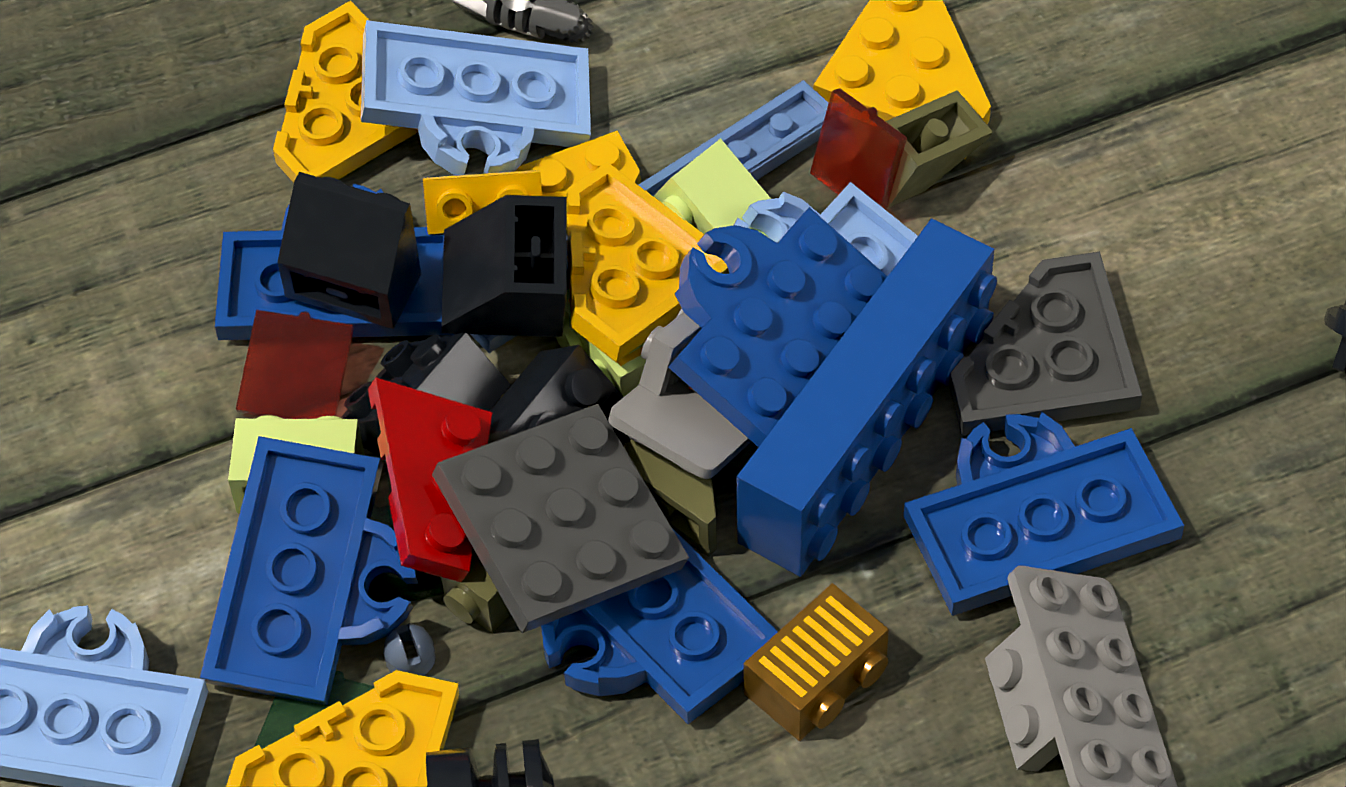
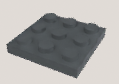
[432,404,689,633]

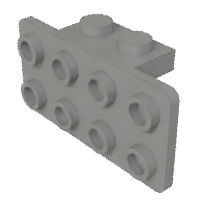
[608,308,752,479]
[985,565,1178,787]

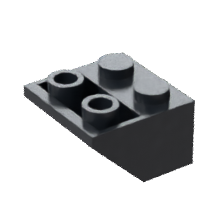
[277,172,421,329]
[441,195,567,337]
[341,332,511,457]
[488,345,631,447]

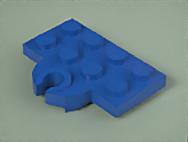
[215,184,454,340]
[668,207,887,447]
[904,412,1184,616]
[200,436,418,706]
[541,527,778,724]

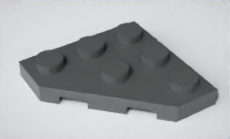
[949,251,1142,436]

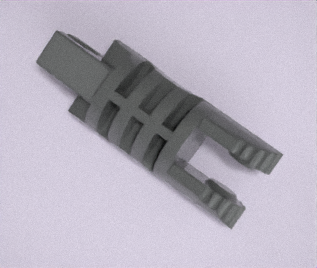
[452,0,594,43]

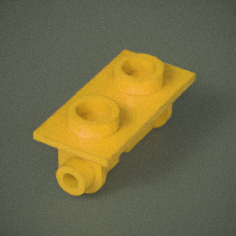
[423,170,542,234]

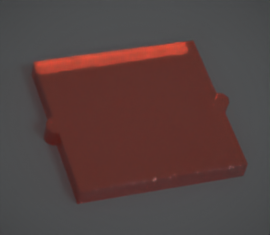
[810,88,907,210]
[236,310,354,419]

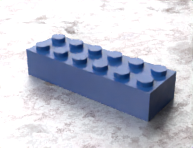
[736,218,997,577]

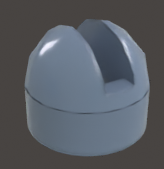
[383,623,436,676]

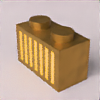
[743,583,889,741]

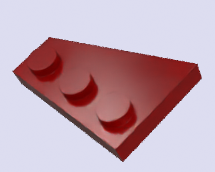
[368,377,492,582]

